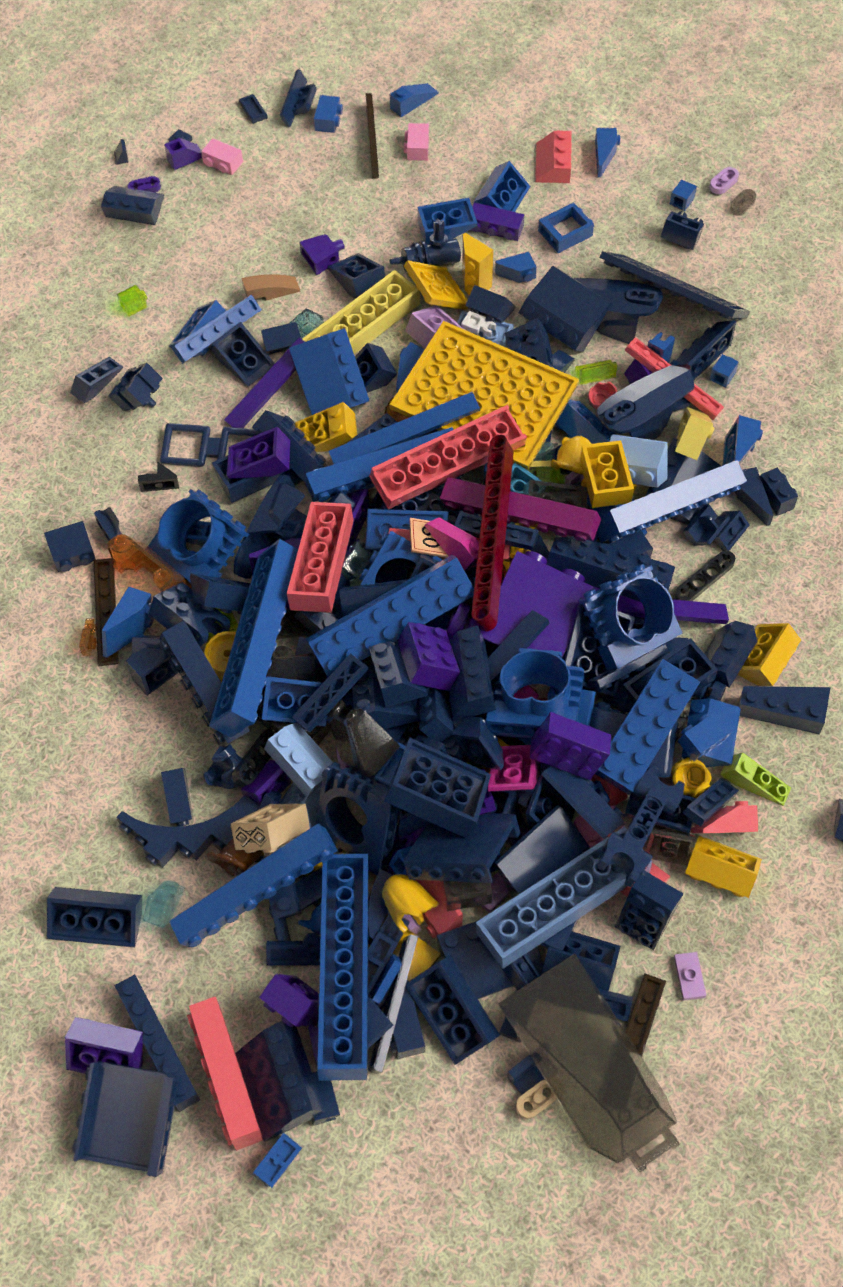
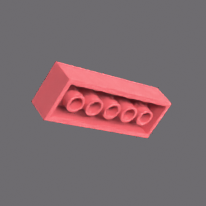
[287,502,354,613]
[187,996,263,1151]

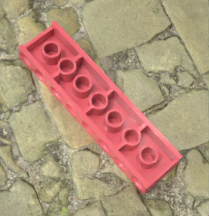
[369,405,527,509]

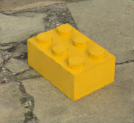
[580,440,634,508]

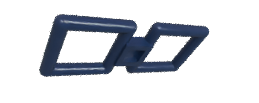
[160,423,262,467]

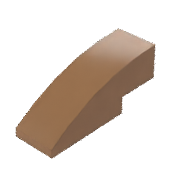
[242,274,300,301]

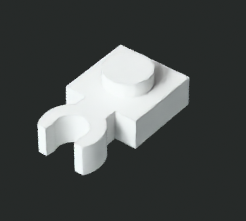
[461,311,496,337]

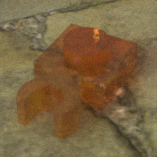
[79,618,97,656]

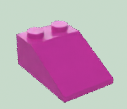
[488,745,540,791]

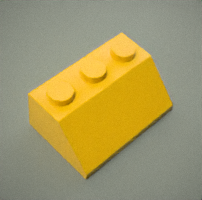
[462,233,493,295]
[738,623,801,686]
[685,835,762,898]

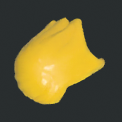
[382,874,439,933]

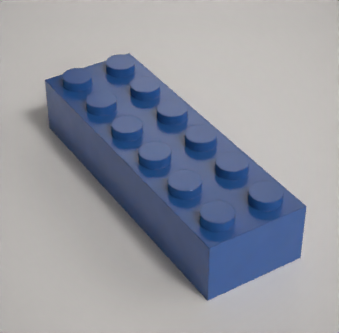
[595,659,700,795]

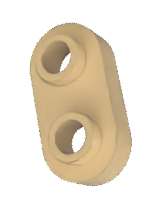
[516,1079,559,1119]

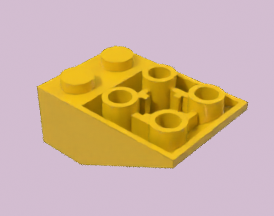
[295,402,357,452]

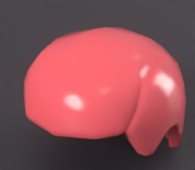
[588,381,617,410]

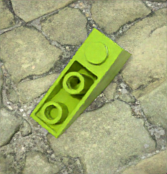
[720,752,791,806]

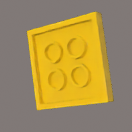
[404,261,468,310]

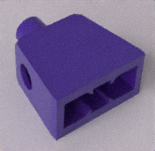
[299,234,345,275]

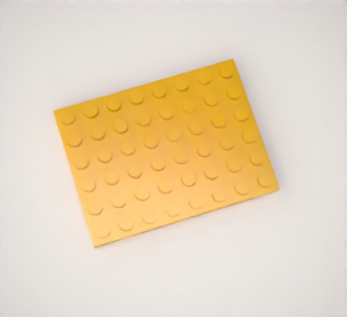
[390,321,579,470]

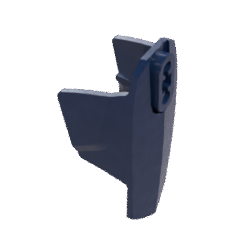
[574,278,663,344]
[597,365,694,440]
[233,475,307,579]

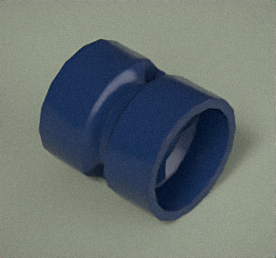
[691,680,727,701]

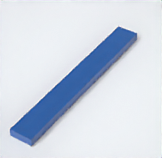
[329,392,480,464]

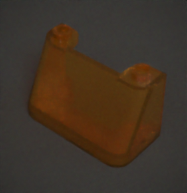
[106,534,192,592]

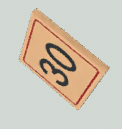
[409,518,449,558]

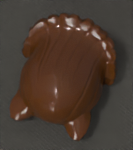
[207,838,264,877]

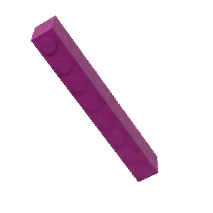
[440,477,601,542]

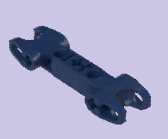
[597,765,685,888]

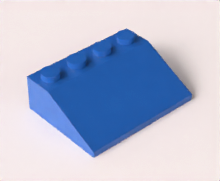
[289,328,370,415]

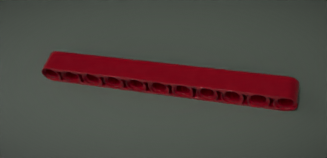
[472,435,514,632]

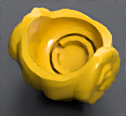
[671,757,711,798]

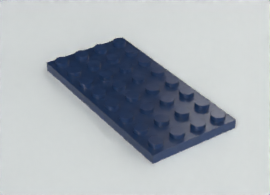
[599,251,750,320]

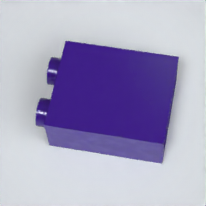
[480,551,593,658]

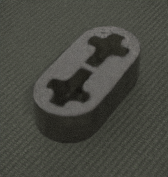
[730,189,756,216]

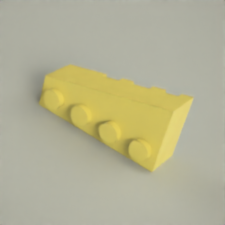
[675,406,714,460]

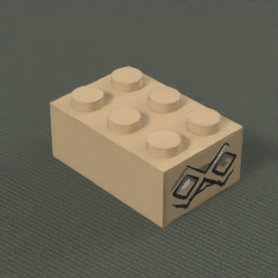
[231,804,310,853]

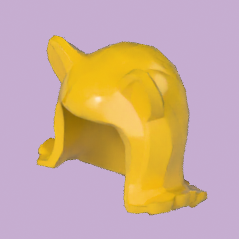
[550,436,591,476]

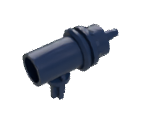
[389,219,461,271]

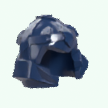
[203,744,247,789]

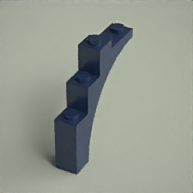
[116,795,260,868]

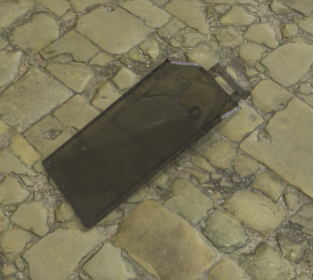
[498,954,680,1173]

